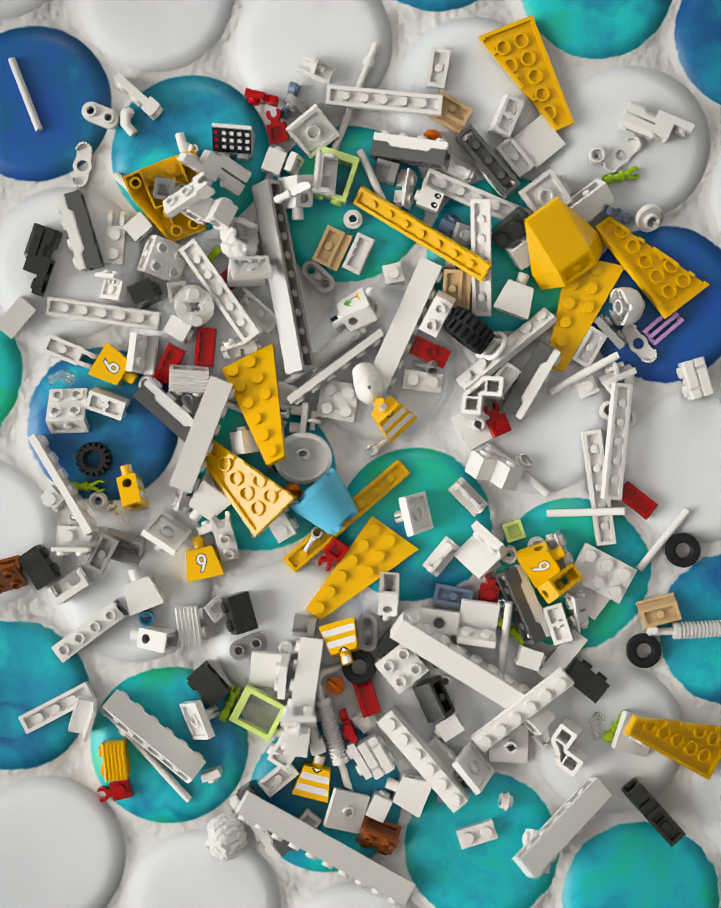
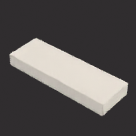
[536,628,588,679]

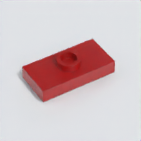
[194,327,217,367]
[409,336,451,369]
[152,343,187,385]
[621,481,658,520]
[352,680,382,718]

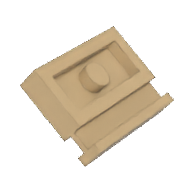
[427,90,474,135]
[312,225,353,272]
[443,268,472,309]
[636,592,682,630]

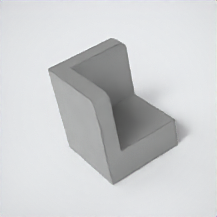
[374,158,400,186]
[291,614,317,638]

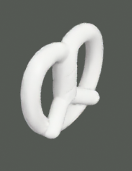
[475,331,509,361]

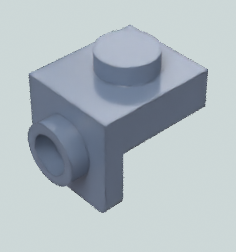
[437,213,463,238]

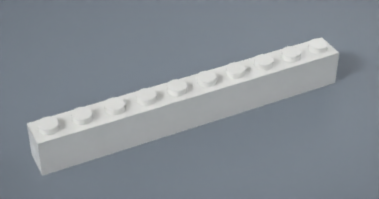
[235,790,416,906]

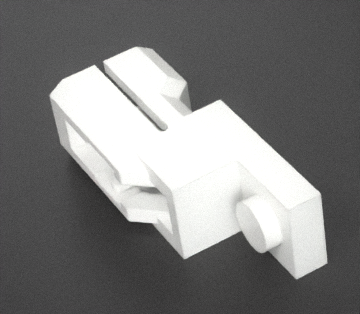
[618,100,695,143]
[177,150,251,196]

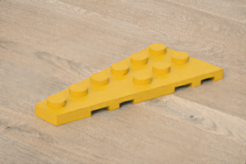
[478,15,574,131]
[594,216,710,319]
[549,261,624,372]
[222,343,286,467]
[204,439,296,536]
[306,516,419,620]
[623,715,721,780]

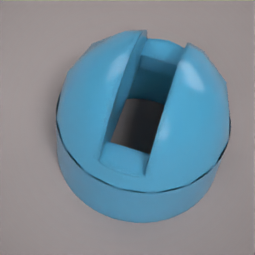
[138,609,154,626]

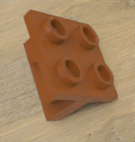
[0,555,28,594]
[355,815,402,855]

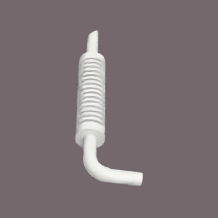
[282,287,383,384]
[646,620,721,640]
[315,663,353,791]

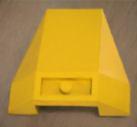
[122,149,206,242]
[525,197,604,290]

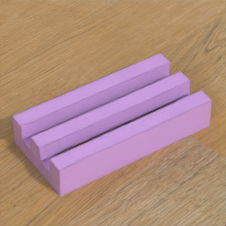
[641,311,684,346]

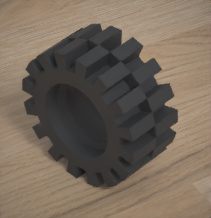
[75,442,113,477]

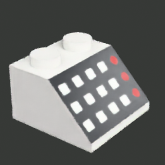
[212,123,255,161]

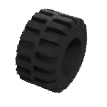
[443,306,495,355]

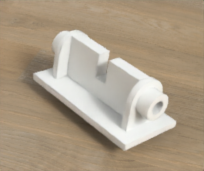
[437,154,477,184]
[393,168,417,211]
[221,336,261,360]
[448,476,488,517]
[171,489,195,513]
[545,530,574,571]
[422,536,460,577]
[565,591,589,633]

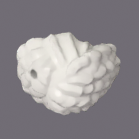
[220,217,260,258]
[206,812,248,861]

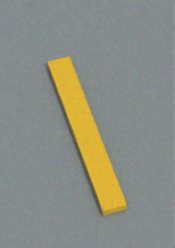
[353,186,493,282]
[283,459,411,573]

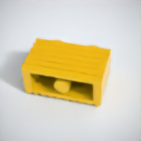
[98,738,131,782]

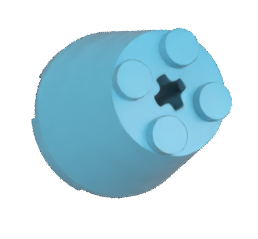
[290,467,358,535]

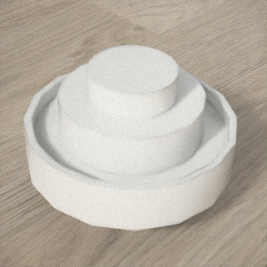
[635,204,664,232]

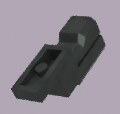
[23,223,63,297]
[621,777,686,847]

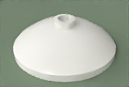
[275,432,332,484]

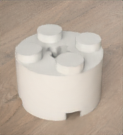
[174,285,215,327]

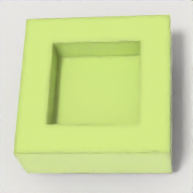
[501,519,526,543]

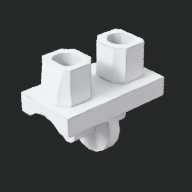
[296,53,336,85]
[598,361,637,394]
[289,402,321,434]
[280,706,317,739]

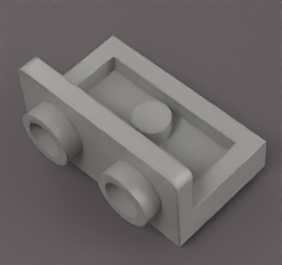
[107,528,146,567]

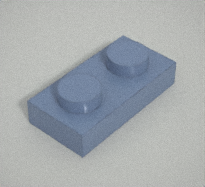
[432,583,474,607]

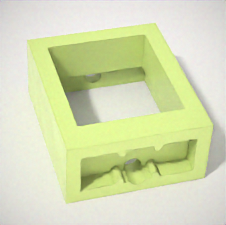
[313,146,360,207]
[229,682,287,741]

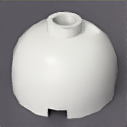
[609,287,645,326]

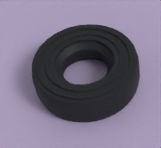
[665,533,701,568]
[626,633,662,668]
[342,649,376,685]

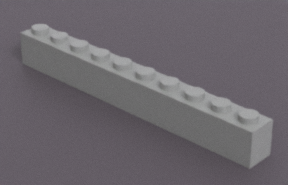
[251,179,316,375]

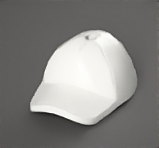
[352,362,384,404]

